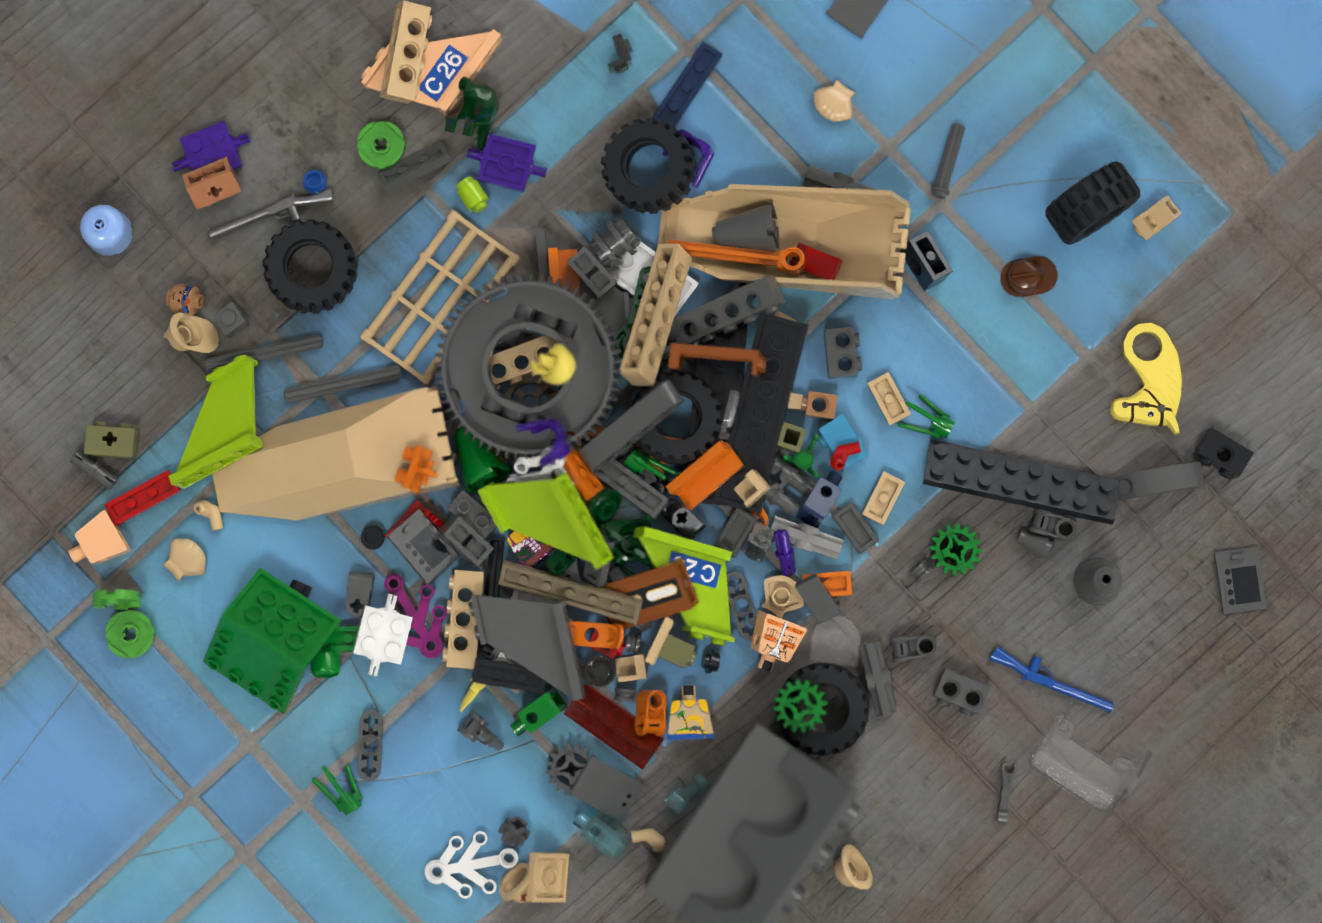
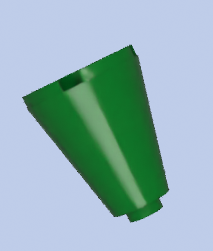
[453,426,511,493]

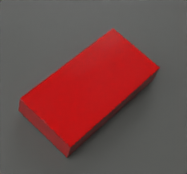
[789,243,843,280]

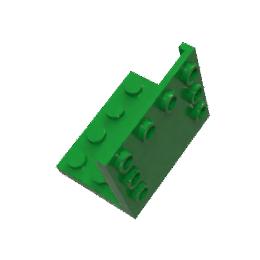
[203,568,341,714]

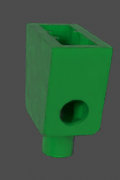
[510,687,568,736]

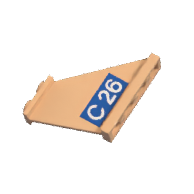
[361,29,502,116]

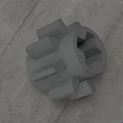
[498,817,531,847]

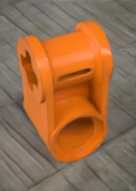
[635,689,667,736]

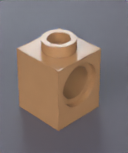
[801,391,838,421]

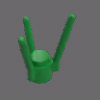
[898,395,955,439]
[783,434,819,477]
[624,449,681,480]
[312,764,363,816]

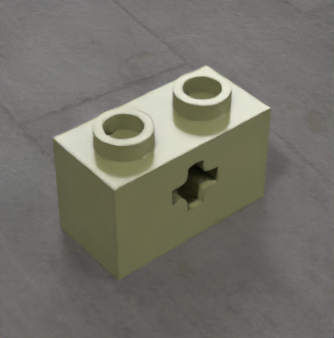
[84,421,139,459]
[658,634,697,669]

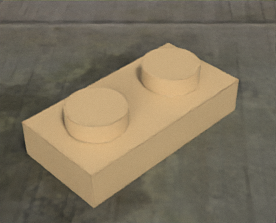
[867,372,911,426]
[862,471,905,525]

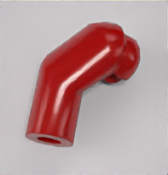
[830,441,861,471]

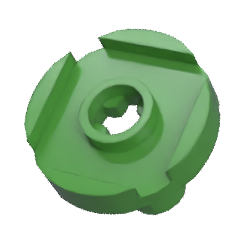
[357,121,406,170]
[92,589,141,611]
[105,610,156,658]

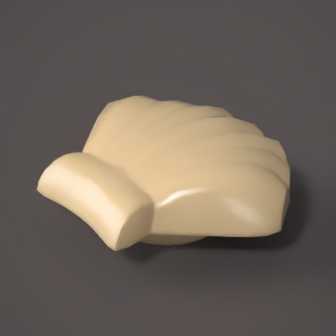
[813,80,855,122]
[163,539,206,582]
[762,575,804,619]

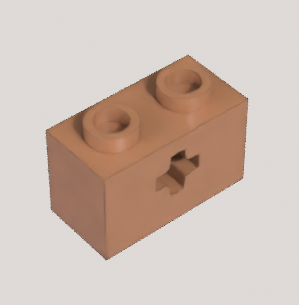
[182,157,241,210]

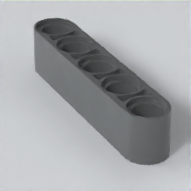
[579,381,684,473]

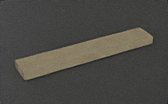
[498,560,643,625]

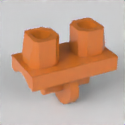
[394,445,438,493]

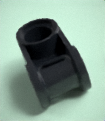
[662,499,706,540]

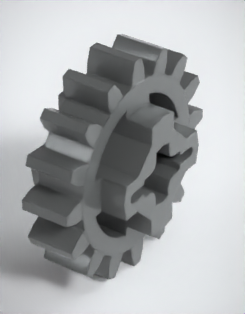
[546,743,595,795]

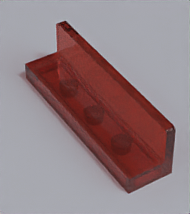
[564,684,664,770]

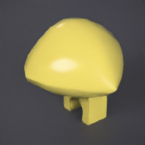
[531,343,576,384]

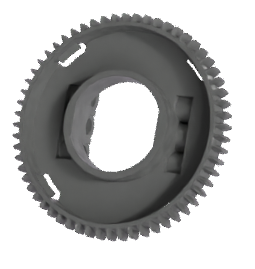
[434,273,622,461]

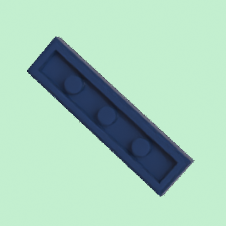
[652,42,723,128]

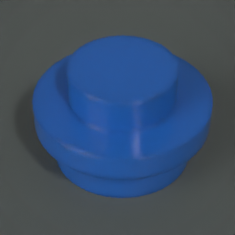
[303,170,327,194]

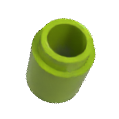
[456,176,489,213]

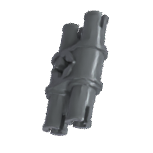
[765,454,815,517]

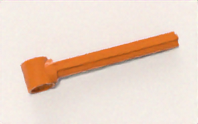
[667,239,806,276]

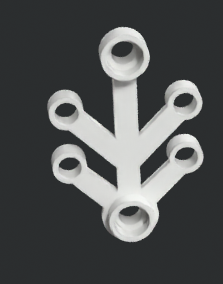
[506,446,575,487]
[425,831,519,899]

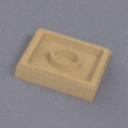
[645,617,674,665]
[526,852,569,902]

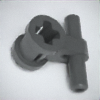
[457,710,504,751]

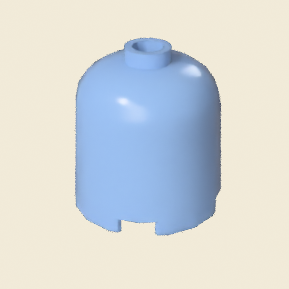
[80,204,132,256]

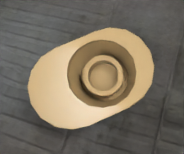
[164,312,219,353]

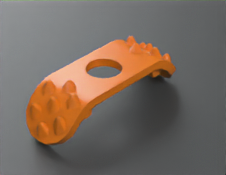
[569,620,624,649]

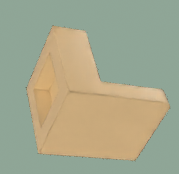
[734,469,771,507]
[615,654,647,683]

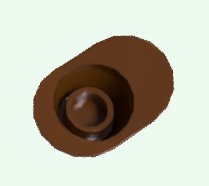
[1001,256,1058,297]

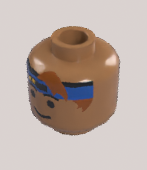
[166,284,204,316]

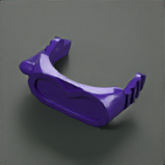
[662,129,714,188]
[516,418,571,467]

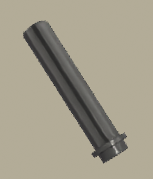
[931,124,965,199]

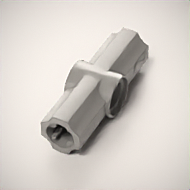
[769,516,844,560]

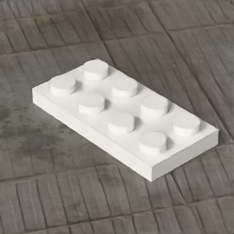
[602,241,699,318]

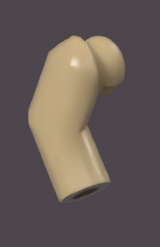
[194,500,223,531]
[631,828,666,852]

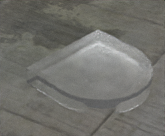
[719,390,740,440]
[809,616,860,667]

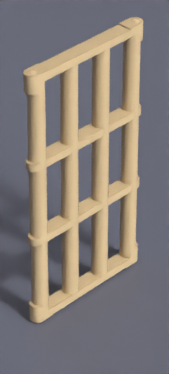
[359,210,521,386]

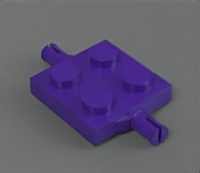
[171,121,251,172]
[466,134,547,193]

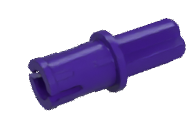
[774,529,796,576]

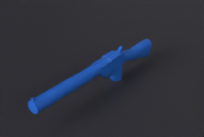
[988,646,1114,714]

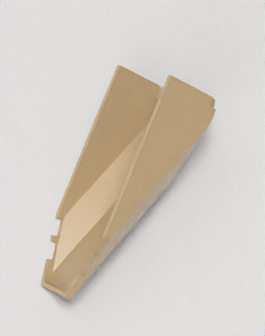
[658,184,911,299]
[212,386,461,521]

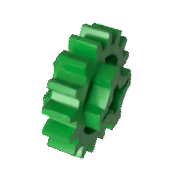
[929,523,982,576]
[774,679,827,733]

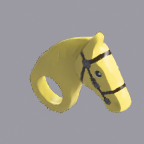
[1110,323,1182,435]

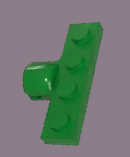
[311,626,359,678]

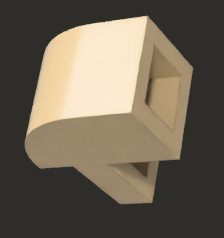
[1132,195,1182,241]

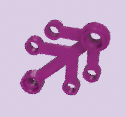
[384,574,447,658]

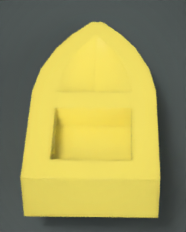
[460,679,486,712]

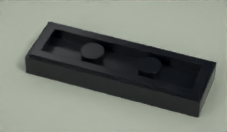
[472,658,546,694]

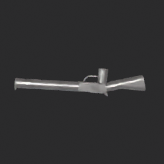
[207,186,334,239]

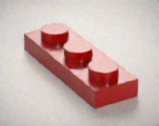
[104,470,181,526]

